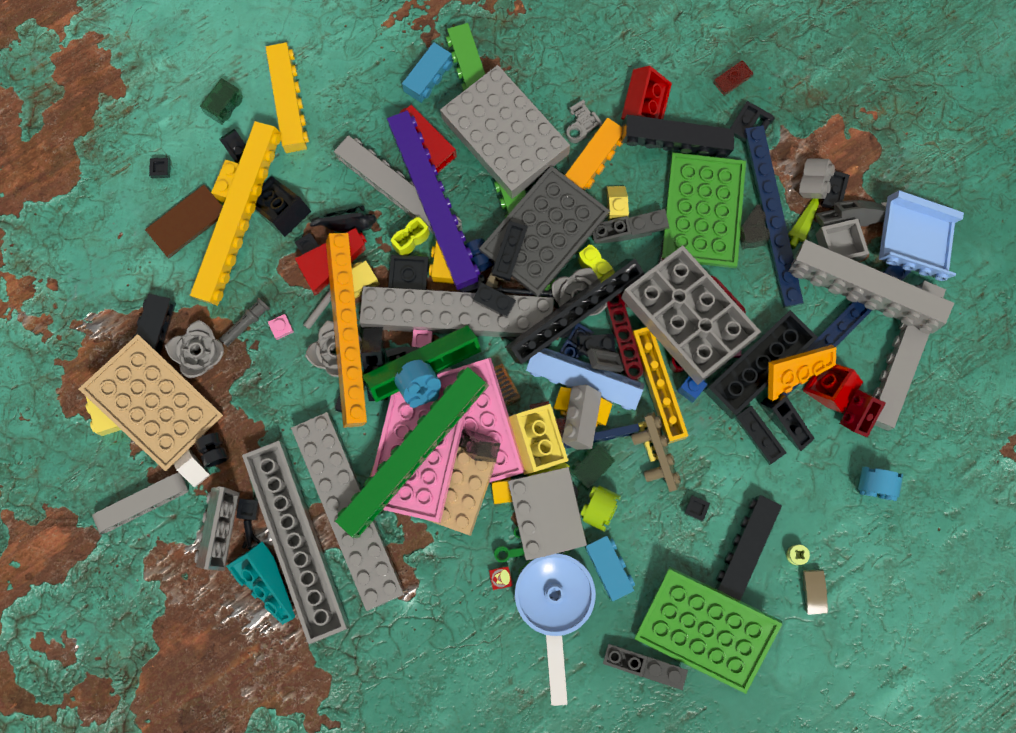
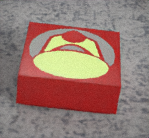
[489,566,513,590]

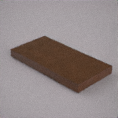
[145,185,223,258]

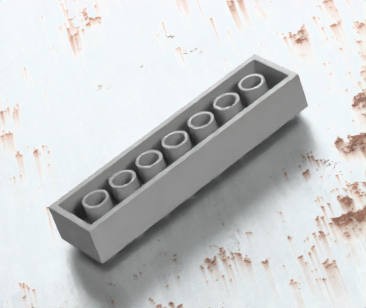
[788,240,954,334]

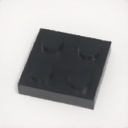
[388,255,429,290]

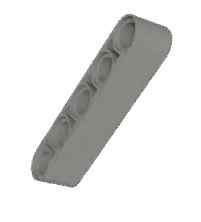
[92,473,189,534]

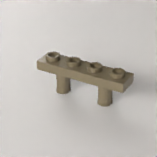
[631,412,681,492]

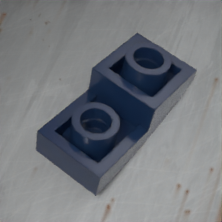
[559,323,594,359]

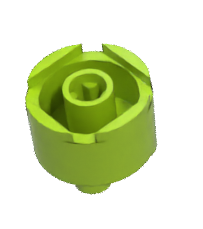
[580,485,621,532]

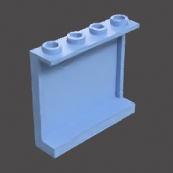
[879,190,964,281]

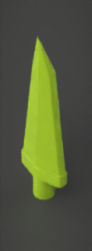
[788,198,819,248]

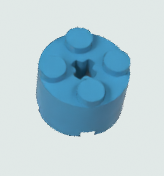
[395,360,441,408]
[858,466,903,501]

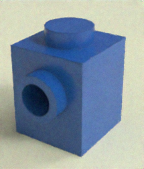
[677,376,708,403]

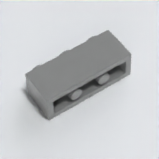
[562,385,602,450]

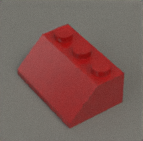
[621,66,672,120]

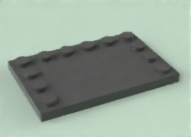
[479,166,610,297]

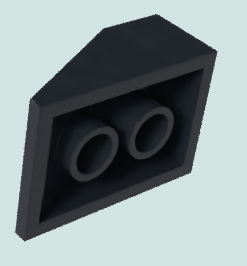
[255,176,311,237]

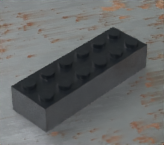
[704,310,818,419]

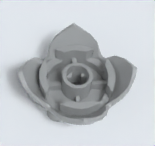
[552,268,607,316]
[165,320,224,378]
[305,321,362,377]

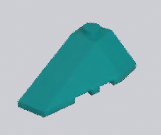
[226,541,295,625]

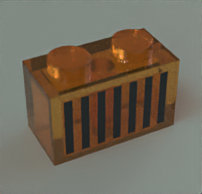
[494,364,521,408]

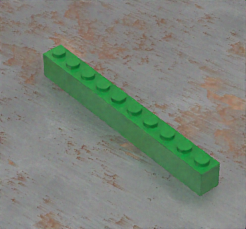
[335,367,489,538]

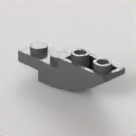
[816,200,886,227]
[593,209,670,244]
[603,644,688,690]

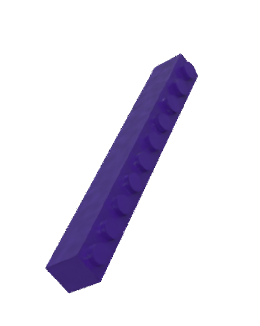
[387,110,480,290]

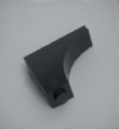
[361,327,388,401]

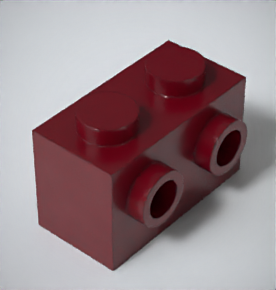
[839,389,886,438]

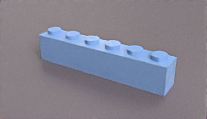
[526,348,645,410]

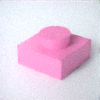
[268,314,294,340]
[412,330,433,348]

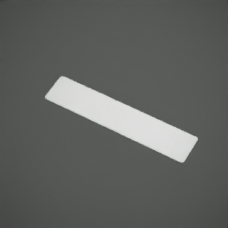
[546,635,567,706]

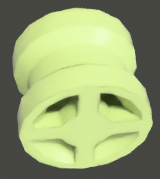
[786,545,810,565]

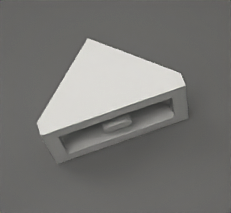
[174,449,210,487]

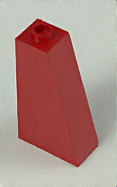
[400,105,457,173]
[295,228,367,296]

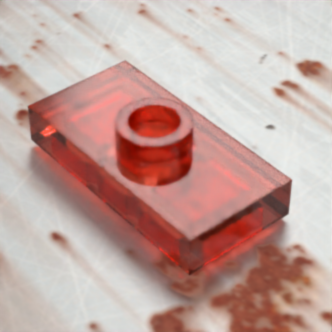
[713,60,754,96]

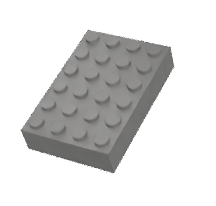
[440,65,570,199]
[621,245,761,385]

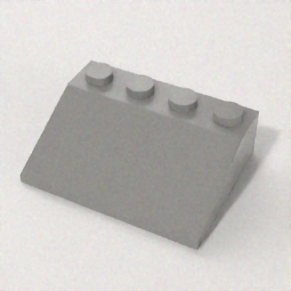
[508,467,587,560]
[195,487,240,571]

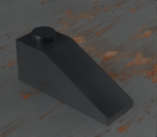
[760,394,815,451]

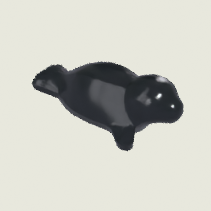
[310,205,376,232]

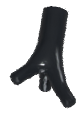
[242,520,260,549]

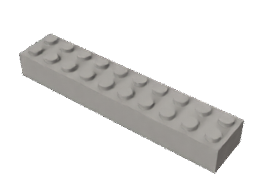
[360,286,553,337]
[291,412,406,611]
[242,441,350,644]

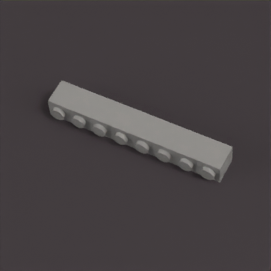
[334,135,463,234]
[873,281,946,431]

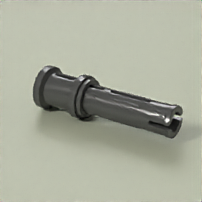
[219,297,270,347]

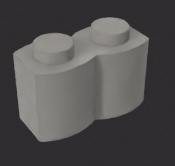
[799,159,835,199]

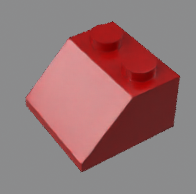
[803,364,863,413]

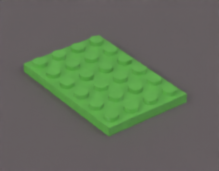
[662,153,746,268]
[635,567,783,694]

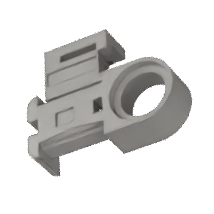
[566,100,602,143]

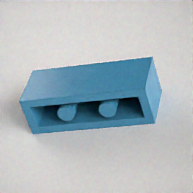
[402,42,453,103]
[585,536,635,602]

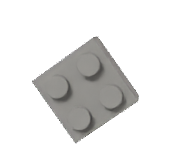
[815,219,869,262]

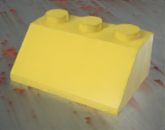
[509,404,568,475]

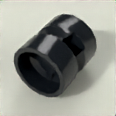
[195,433,229,468]

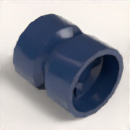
[465,238,494,272]

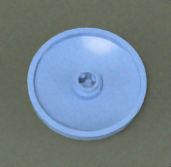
[515,554,596,636]

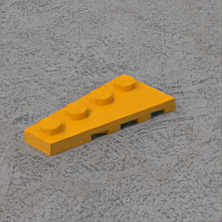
[768,345,836,401]

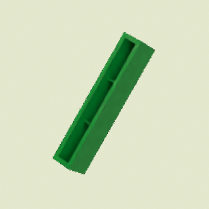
[362,325,481,402]

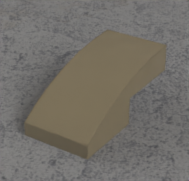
[803,570,828,615]

